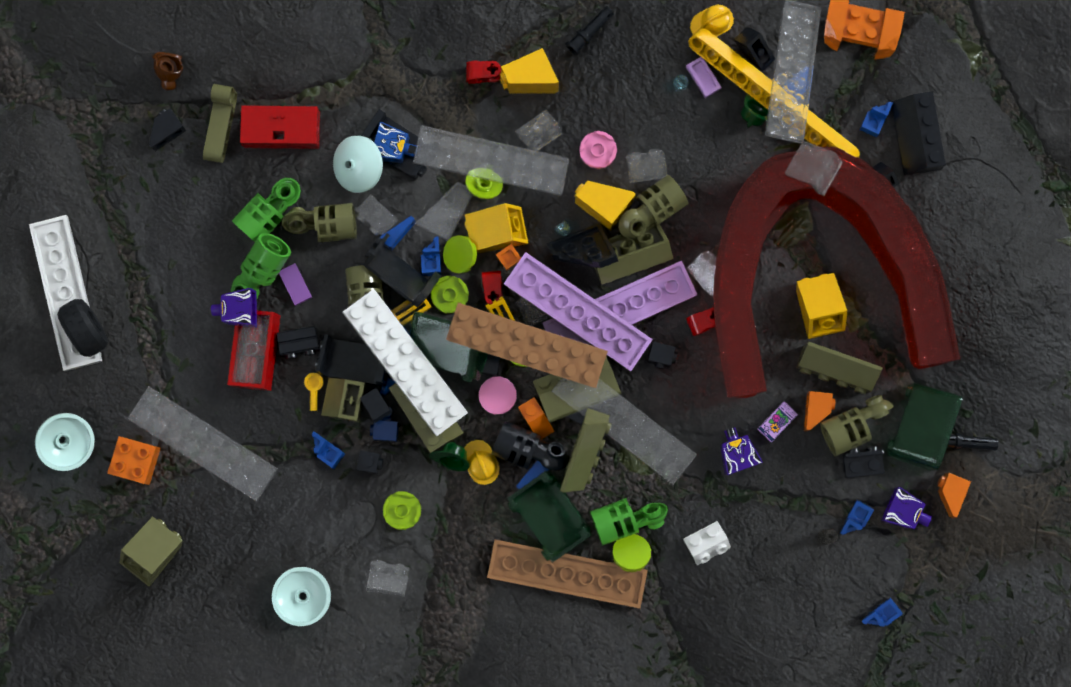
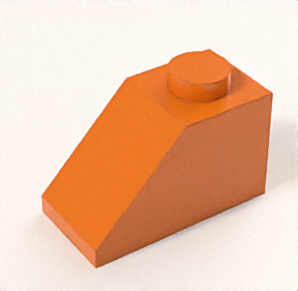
[804,391,835,431]
[518,397,555,440]
[938,473,971,518]

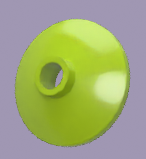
[465,168,503,199]

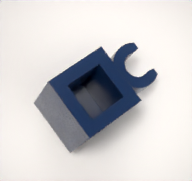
[370,408,399,442]

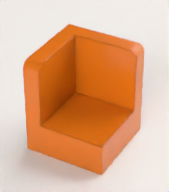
[496,244,521,271]

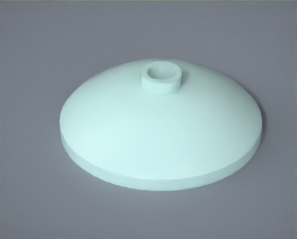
[333,136,383,193]
[35,413,94,471]
[272,567,331,626]

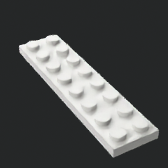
[29,215,102,371]
[342,289,468,437]

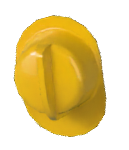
[690,5,734,37]
[465,440,500,485]

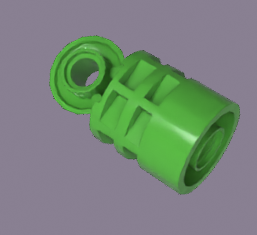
[232,178,301,242]
[231,233,291,299]
[590,498,668,546]

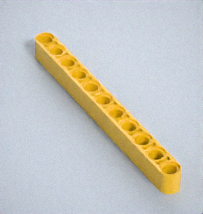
[688,28,860,169]

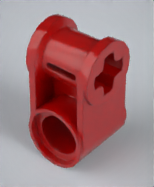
[466,61,501,84]
[482,270,503,307]
[686,307,724,336]

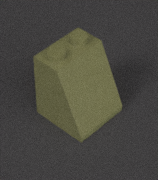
[119,516,183,587]

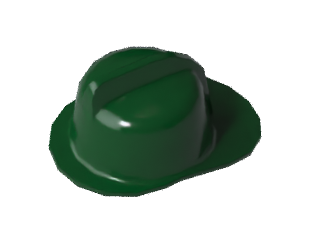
[741,94,771,128]
[429,442,470,471]

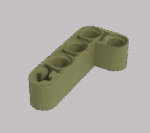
[203,84,237,163]

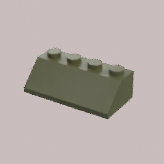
[594,224,674,284]
[796,342,883,394]
[533,357,621,423]
[389,384,464,453]
[560,408,612,492]

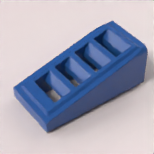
[380,216,416,250]
[516,461,549,490]

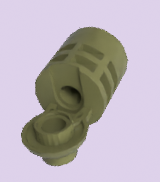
[618,175,688,238]
[282,203,357,243]
[345,265,384,307]
[820,395,894,456]

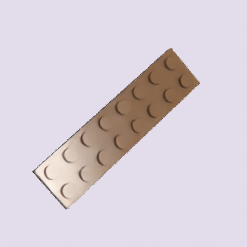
[446,303,608,388]
[487,540,648,608]

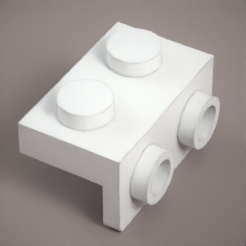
[683,521,731,565]

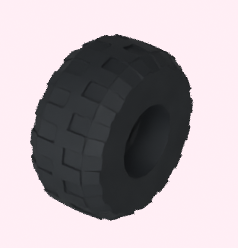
[57,299,108,357]

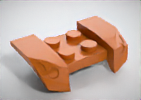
[824,0,905,59]

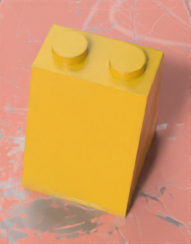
[499,48,559,94]
[575,181,636,231]
[465,203,528,253]
[796,273,847,339]

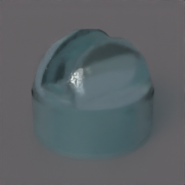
[673,75,688,91]
[554,220,571,236]

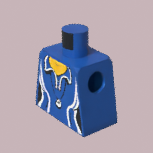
[374,122,418,163]

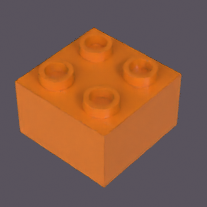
[107,436,161,485]

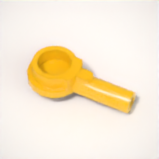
[304,372,323,411]

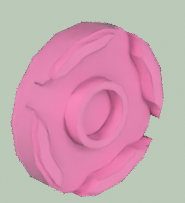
[579,131,617,169]
[479,376,517,415]

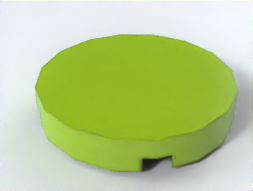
[443,235,477,274]
[431,276,469,314]
[383,491,421,530]
[612,534,651,572]

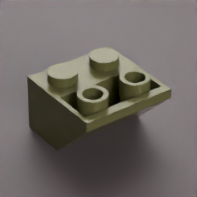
[321,378,367,423]

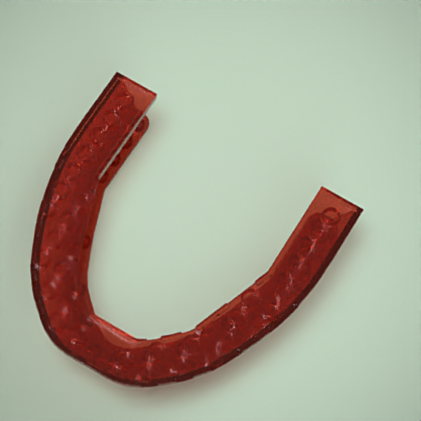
[713,147,960,399]

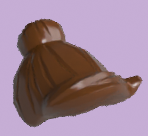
[152,52,183,90]

